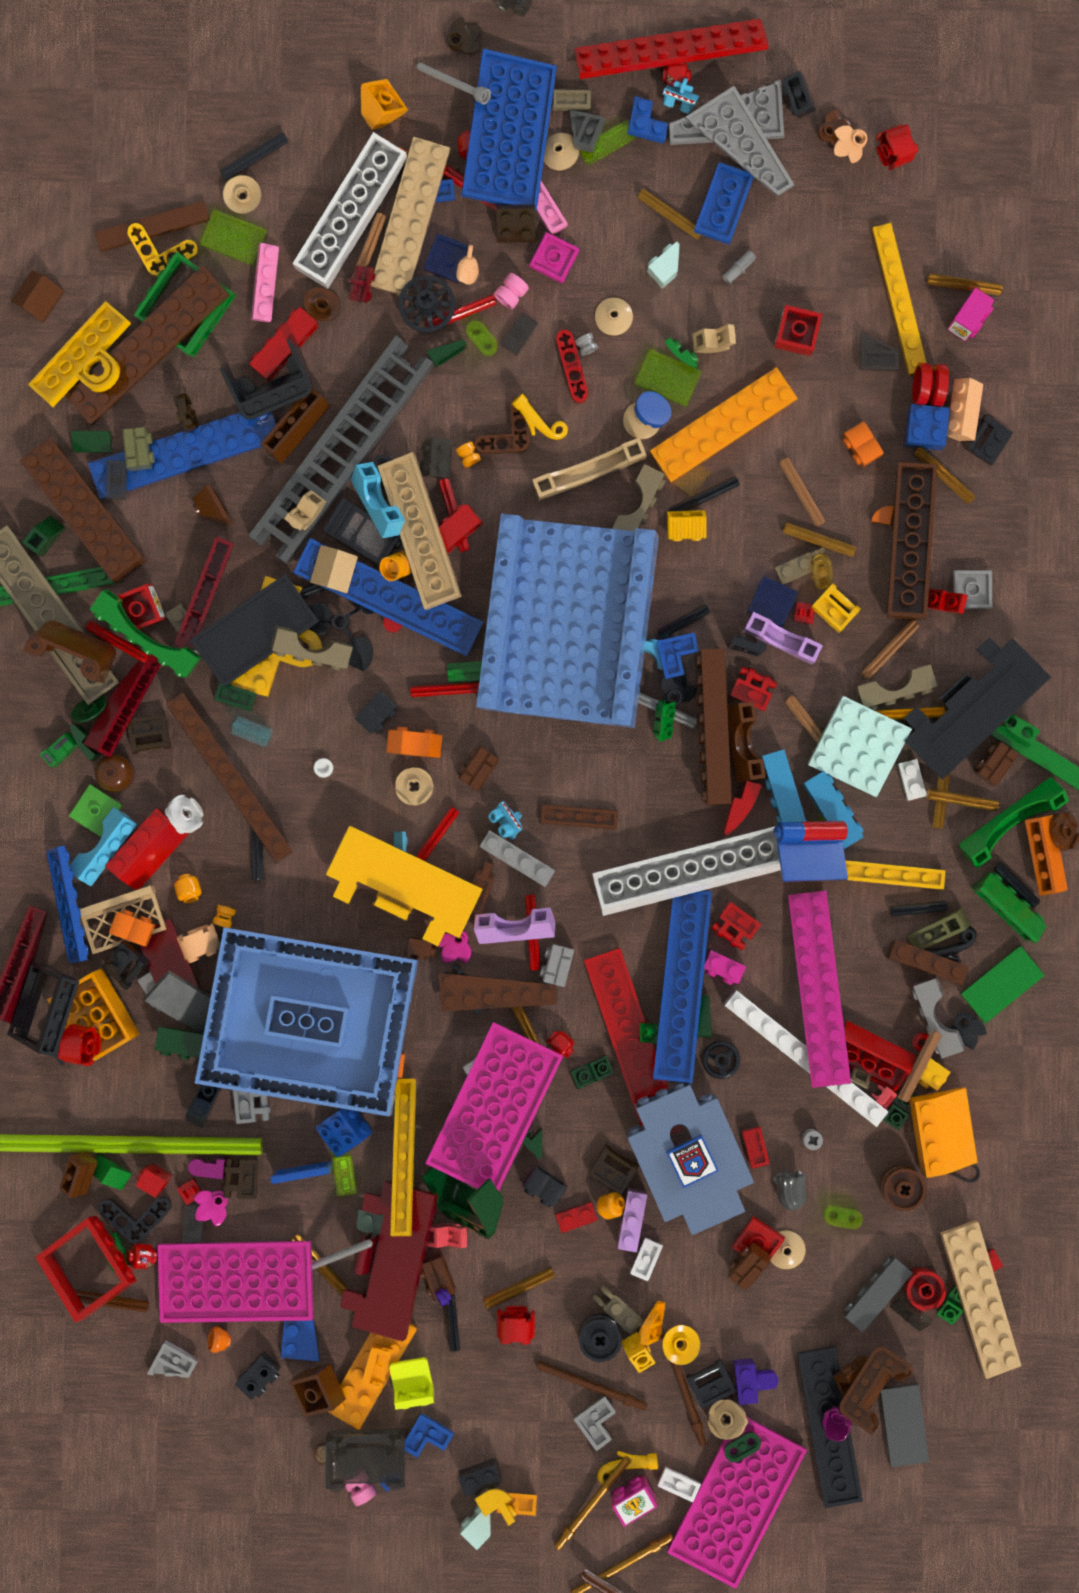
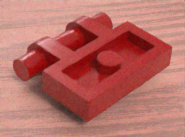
[729,667,778,712]
[711,902,762,950]

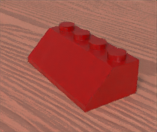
[105,808,189,890]
[844,1021,916,1092]

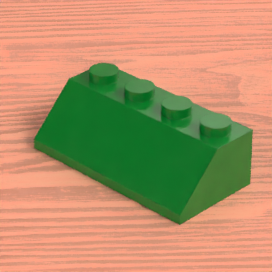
[971,872,1047,943]

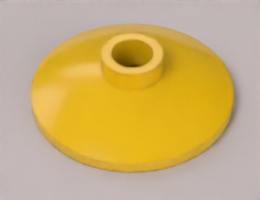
[662,1325,700,1365]

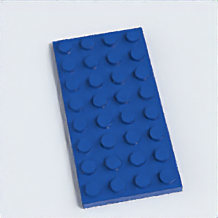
[461,49,557,212]

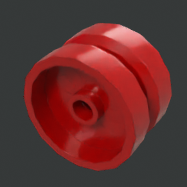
[912,362,949,407]

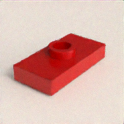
[741,1126,770,1169]

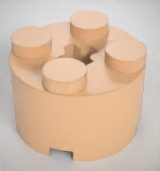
[177,923,221,963]

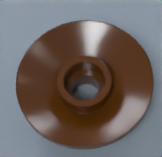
[303,287,341,321]

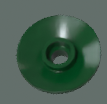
[71,695,107,723]

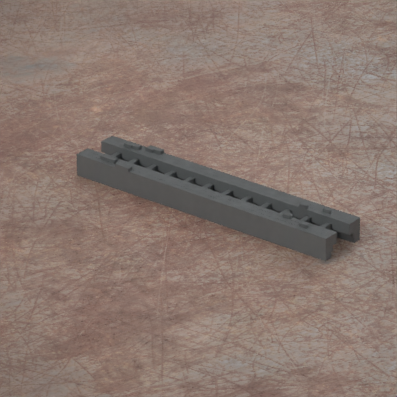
[248,336,434,565]

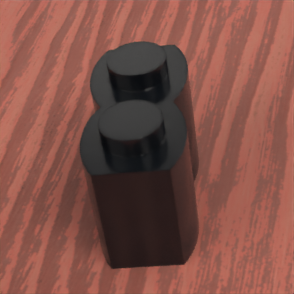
[354,690,398,734]
[522,1165,567,1207]

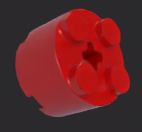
[876,124,918,170]
[58,1024,101,1066]
[903,1267,946,1311]
[497,1306,535,1345]

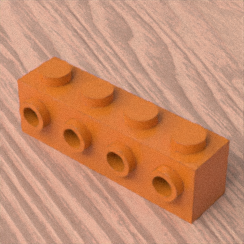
[1025,815,1068,896]

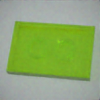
[200,209,268,267]
[634,349,702,407]

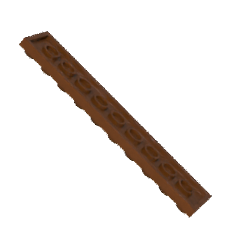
[65,265,230,426]

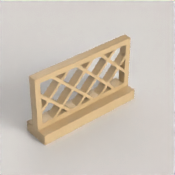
[80,886,167,954]

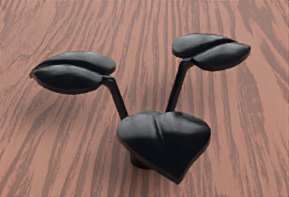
[308,601,376,671]

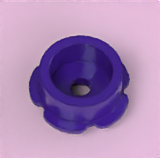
[435,1288,451,1307]

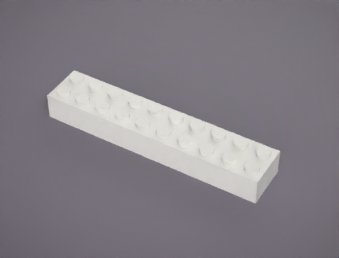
[592,827,781,916]

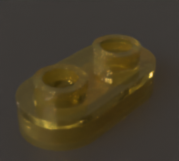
[811,554,833,590]

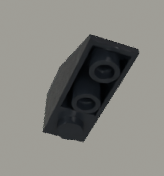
[185,1085,222,1128]

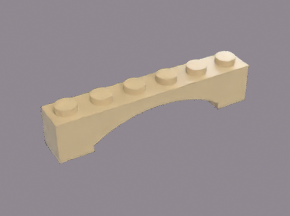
[532,437,647,501]

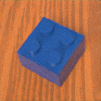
[903,404,950,451]

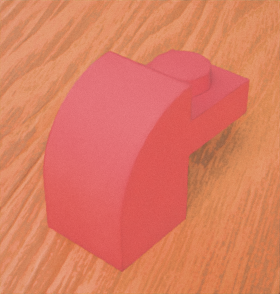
[427,1223,467,1248]

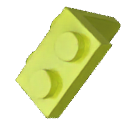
[389,1357,434,1410]

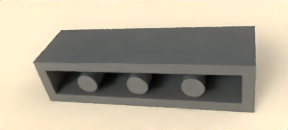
[843,1255,913,1332]

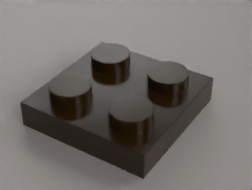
[497,204,535,243]

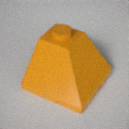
[361,79,408,130]

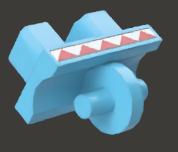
[663,78,699,114]
[488,801,523,840]

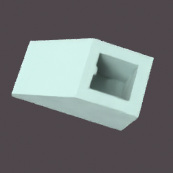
[647,242,679,289]
[460,1505,491,1550]

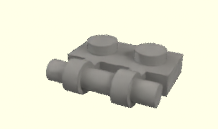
[233,1090,271,1124]

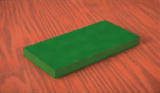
[960,945,1045,1024]

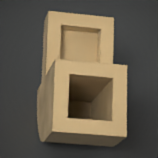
[692,324,736,353]
[285,490,327,531]

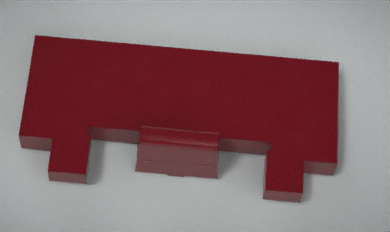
[340,1181,438,1342]

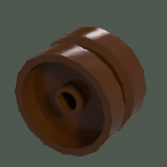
[880,1165,926,1211]

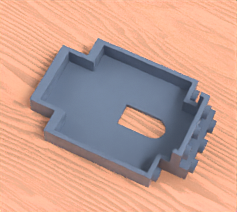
[626,1082,754,1235]

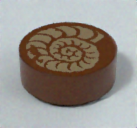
[314,1443,334,1464]

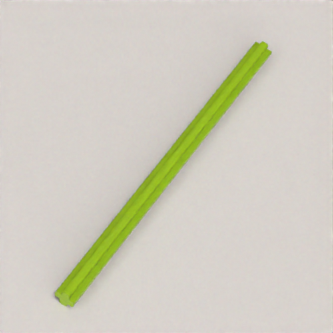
[0,1134,263,1155]

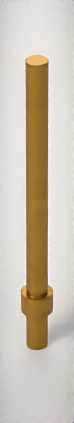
[554,1456,631,1550]
[570,1533,673,1593]

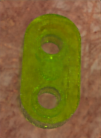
[466,321,498,356]
[824,1205,863,1229]

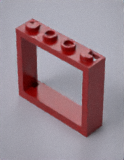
[35,1215,137,1323]

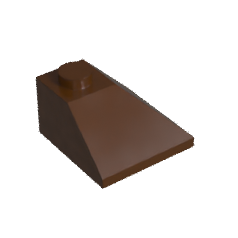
[192,484,234,525]

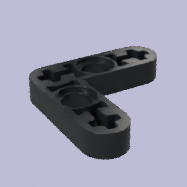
[99,1196,172,1244]

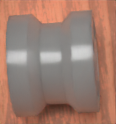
[575,333,598,356]
[802,1129,823,1150]

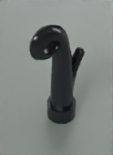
[924,926,977,961]

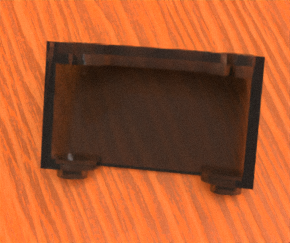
[326,1429,405,1492]

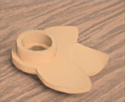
[833,126,867,164]

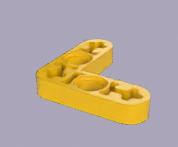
[127,223,198,276]

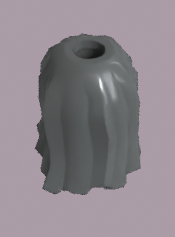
[772,1169,807,1210]

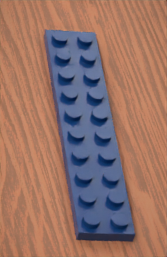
[88,411,277,500]
[293,538,483,656]
[653,890,712,1084]

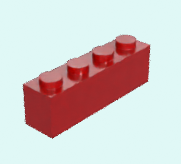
[249,307,319,382]
[439,504,484,554]

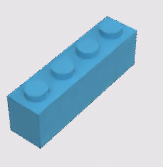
[760,750,806,823]
[802,771,864,849]

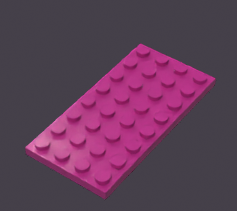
[425,1022,563,1191]
[158,1241,314,1323]
[667,1417,807,1589]

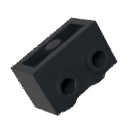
[782,71,817,119]
[235,1352,281,1400]
[458,1458,502,1496]

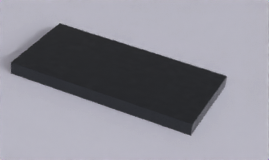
[190,574,319,688]

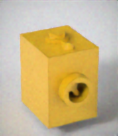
[918,1058,951,1091]
[621,1332,655,1373]

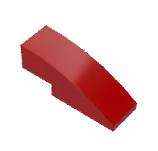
[722,781,761,836]

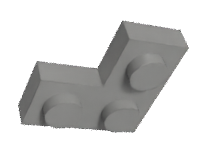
[573,1395,616,1451]

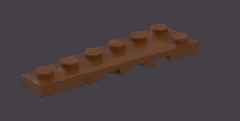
[439,973,557,1012]

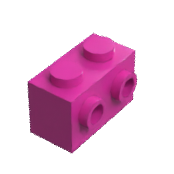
[704,949,746,985]

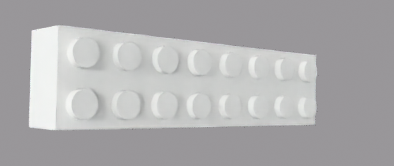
[293,132,407,289]

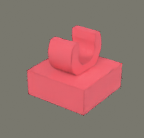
[872,1085,897,1110]

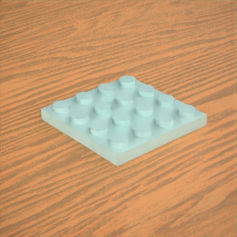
[807,695,912,797]

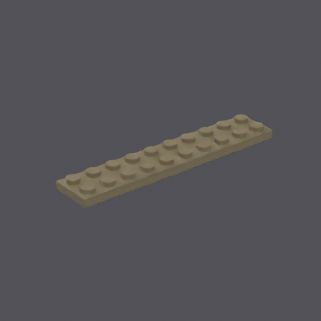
[0,525,120,705]

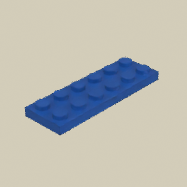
[46,846,89,964]

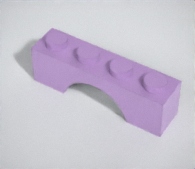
[743,612,823,665]
[474,908,556,944]

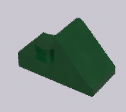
[522,1128,542,1160]

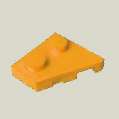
[639,1301,666,1346]

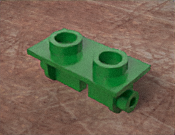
[447,661,482,683]
[653,700,676,742]
[639,1023,659,1044]

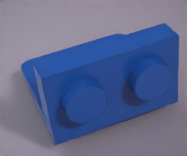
[316,1108,373,1157]

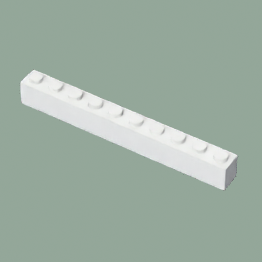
[723,989,888,1127]

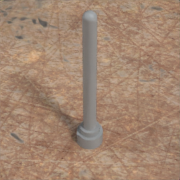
[416,63,491,104]
[312,1240,373,1270]

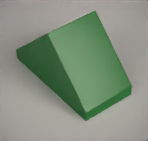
[93,1153,132,1190]

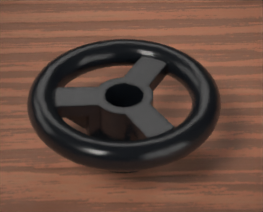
[702,1041,740,1079]

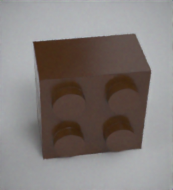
[289,1364,346,1417]

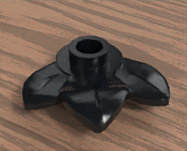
[661,671,697,706]
[950,1012,987,1050]

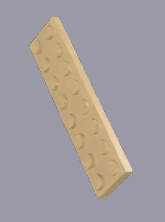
[371,137,451,295]
[378,452,462,610]
[940,1220,1021,1379]

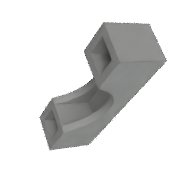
[480,830,555,887]
[912,976,965,1058]

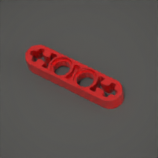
[556,330,588,404]

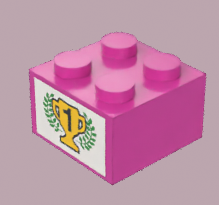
[947,288,995,342]
[611,1475,658,1527]

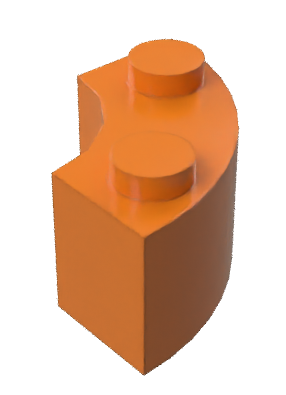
[386,727,443,758]

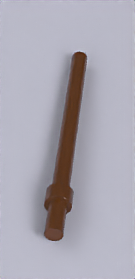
[662,1333,707,1446]
[537,1361,648,1411]

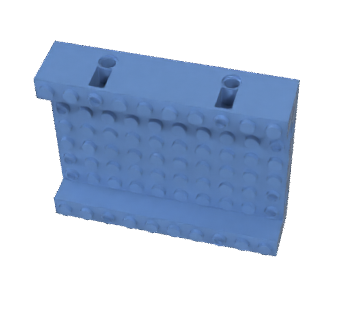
[476,514,659,728]
[195,928,419,1116]

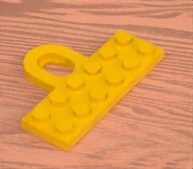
[28,301,131,407]
[231,576,323,697]

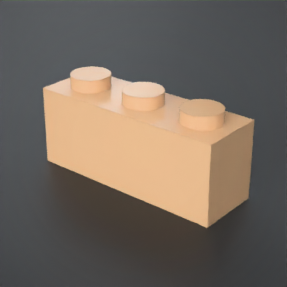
[947,378,983,441]

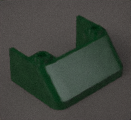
[421,1167,504,1239]

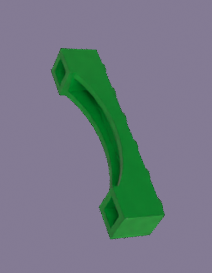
[90,589,202,678]
[958,777,1069,869]

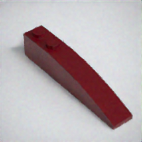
[174,537,234,650]
[84,654,161,757]
[0,906,48,1024]

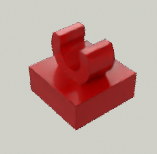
[793,602,815,625]
[177,1178,202,1205]

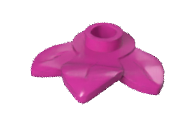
[439,930,472,963]
[194,1190,228,1227]

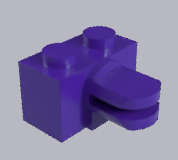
[733,1358,778,1405]

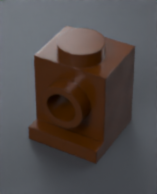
[407,938,436,960]

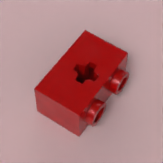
[135,1163,172,1198]

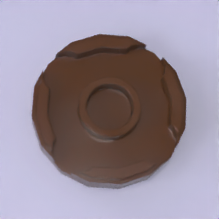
[1049,812,1079,851]

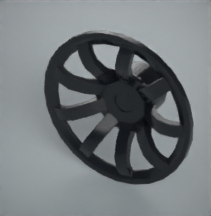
[398,275,455,333]

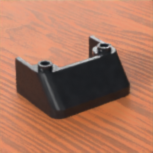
[220,333,312,420]

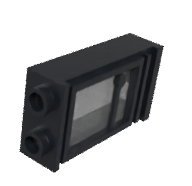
[323,498,402,566]

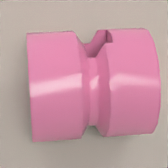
[493,273,529,310]
[342,1468,377,1506]

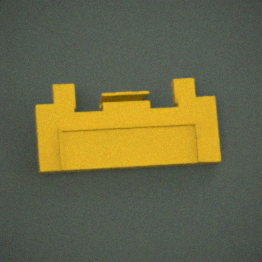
[326,826,483,946]

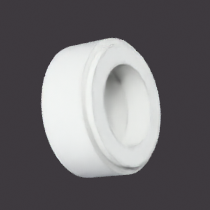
[314,758,333,778]

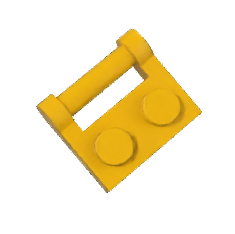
[811,583,861,633]

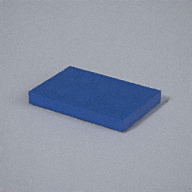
[270,1161,333,1184]

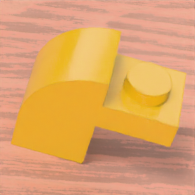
[475,1488,516,1526]

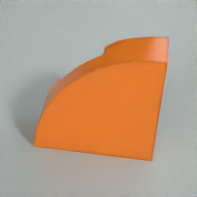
[871,506,894,526]

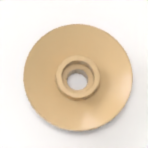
[544,133,579,171]
[223,175,261,214]
[595,298,633,336]
[623,402,659,439]
[770,1230,806,1269]

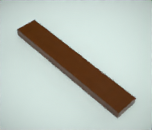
[95,201,211,252]

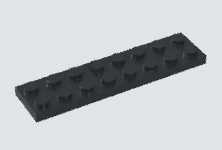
[797,1346,863,1508]

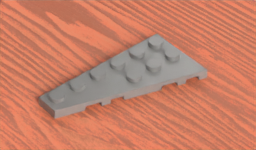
[669,80,784,145]
[685,86,794,197]

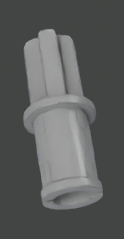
[722,251,756,285]

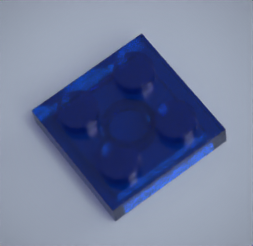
[423,233,469,284]
[747,576,798,628]

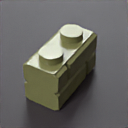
[122,427,155,471]

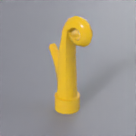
[511,393,568,440]
[597,1451,658,1485]

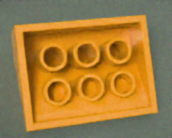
[47,968,140,1061]
[909,1087,978,1178]

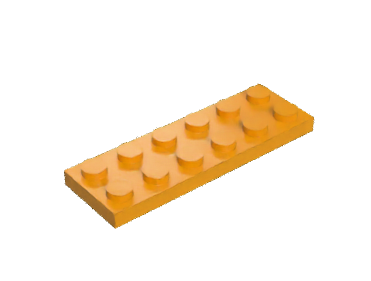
[328,1323,417,1430]

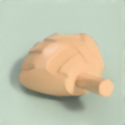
[456,245,479,285]

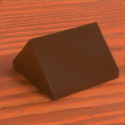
[11,270,64,323]

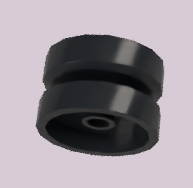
[578,1313,622,1362]

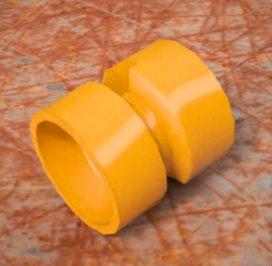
[379,551,412,581]

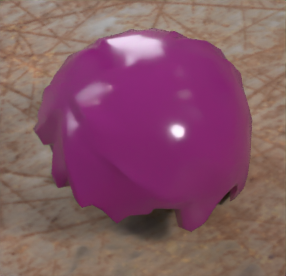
[822,1406,852,1441]

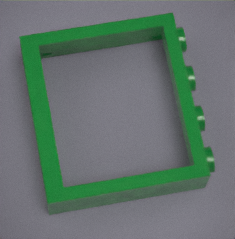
[134,252,236,358]

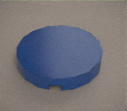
[634,391,671,428]

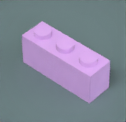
[617,1188,647,1252]

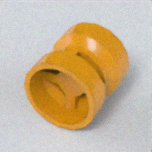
[456,442,481,468]
[212,904,236,928]

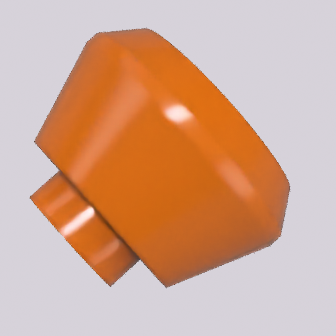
[207,1326,231,1353]

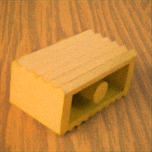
[667,510,707,541]

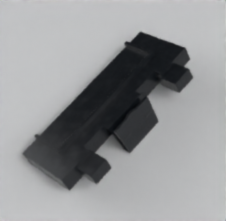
[904,637,1051,779]

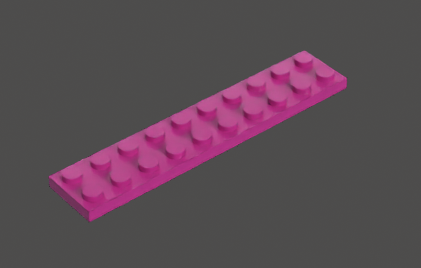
[788,891,851,1088]

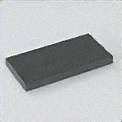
[144,970,211,1033]
[880,1383,929,1467]

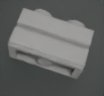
[540,943,574,987]

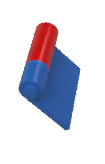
[773,821,848,882]

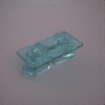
[231,716,274,748]

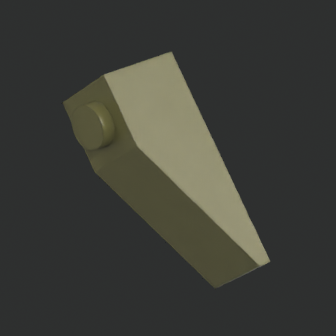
[907,907,971,949]

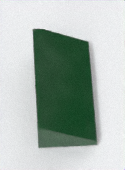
[71,431,112,453]

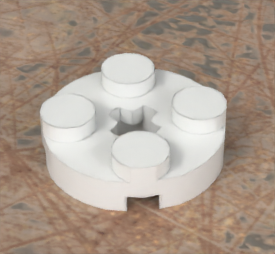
[165,795,203,834]

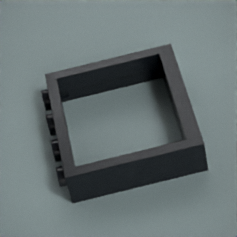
[7,961,80,1057]

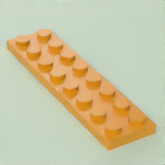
[650,367,798,484]

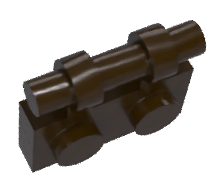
[222,1158,259,1199]

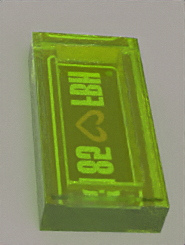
[332,1154,357,1196]

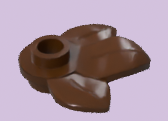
[818,110,853,147]

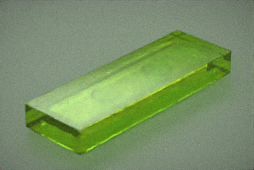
[579,119,637,166]

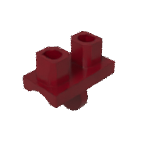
[348,265,376,303]

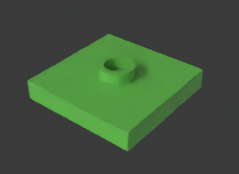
[69,784,123,837]

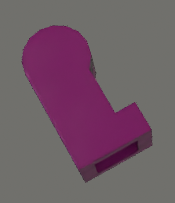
[188,1157,227,1179]

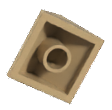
[310,545,358,593]

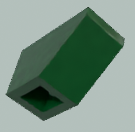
[22,516,66,558]

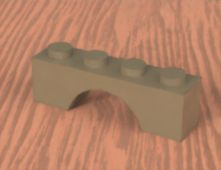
[612,464,666,531]
[270,625,353,671]
[854,664,937,710]

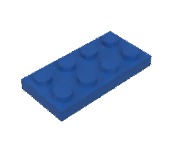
[694,162,754,245]

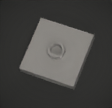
[952,570,992,609]

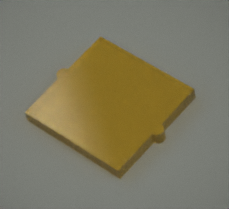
[666,464,711,497]

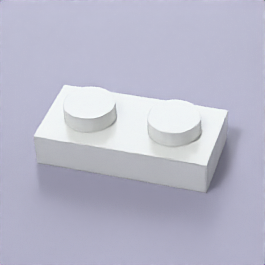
[897,759,926,801]
[630,1237,663,1281]
[657,1466,701,1502]

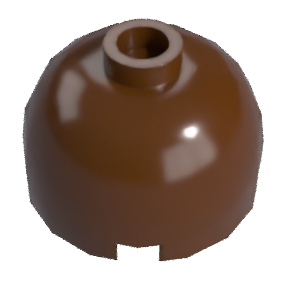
[95,754,135,792]

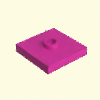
[529,232,580,284]

